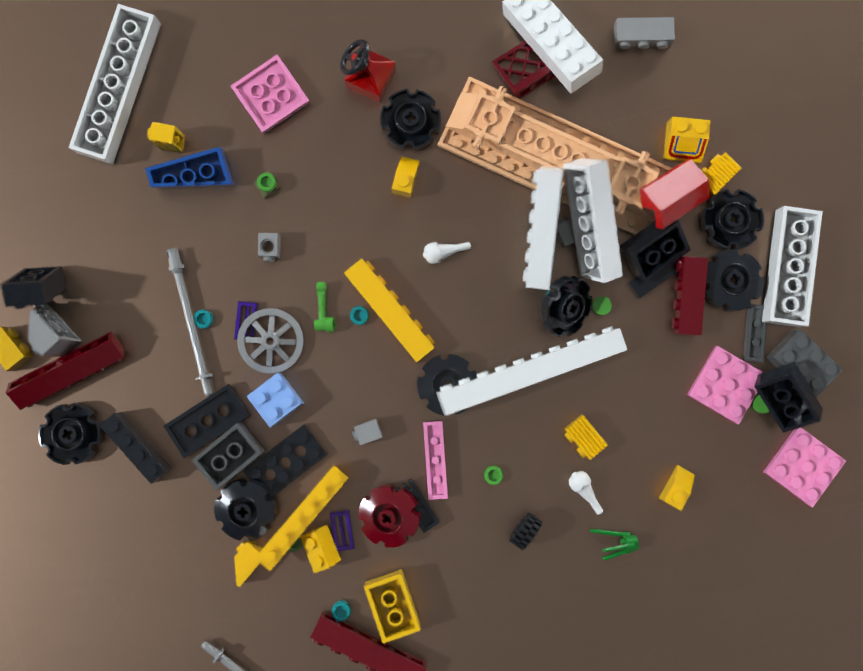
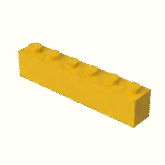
[344,258,435,362]
[255,466,348,571]

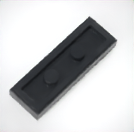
[628,258,680,299]

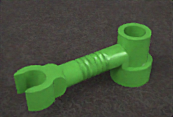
[314,282,336,332]

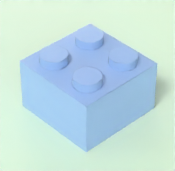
[247,373,304,427]

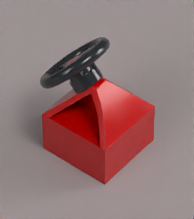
[340,39,396,103]

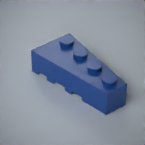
[145,147,235,189]

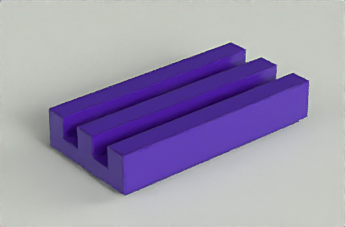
[234,301,258,340]
[330,510,355,552]

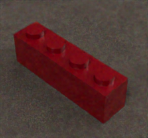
[671,256,708,335]

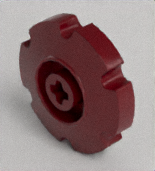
[358,484,421,548]

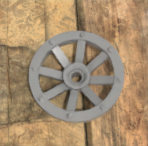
[237,308,303,373]

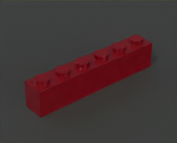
[6,331,124,410]
[310,612,426,671]

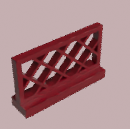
[492,41,556,99]

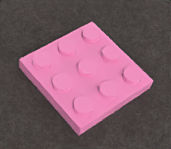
[231,55,310,134]
[687,346,763,425]
[763,428,846,508]

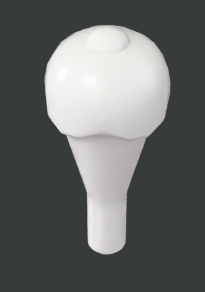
[423,242,471,264]
[569,471,603,515]

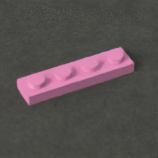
[423,421,448,500]

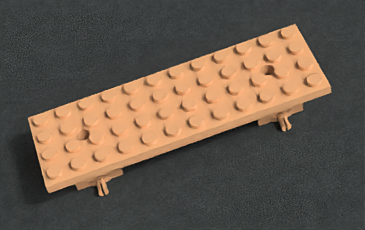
[438,76,672,235]

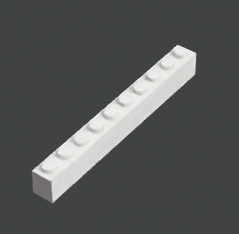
[436,326,627,415]

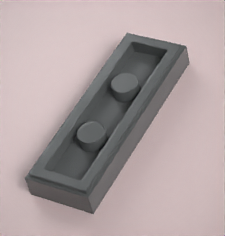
[743,304,767,363]

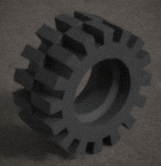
[509,512,542,550]

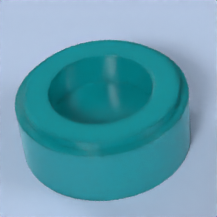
[350,306,369,325]
[193,310,214,329]
[332,600,351,621]

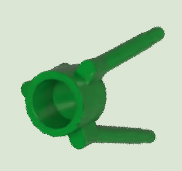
[590,529,639,560]

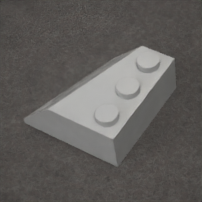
[28,304,82,357]

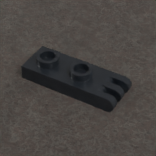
[395,478,440,533]

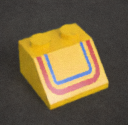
[663,116,711,163]

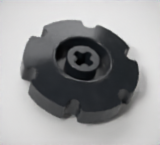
[380,89,441,151]
[700,189,764,250]
[705,249,765,311]
[540,276,592,337]
[417,354,477,416]
[38,403,103,465]
[214,479,277,541]

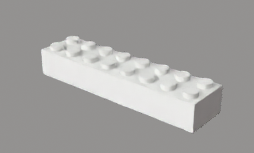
[68,4,161,165]

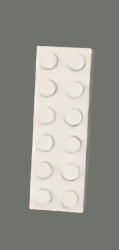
[502,0,603,94]
[563,158,623,283]
[523,166,564,290]
[762,206,823,328]

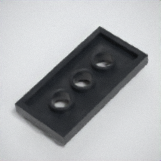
[164,384,250,458]
[243,424,328,498]

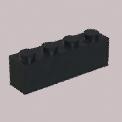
[100,412,172,484]

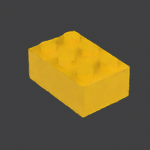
[364,569,421,643]

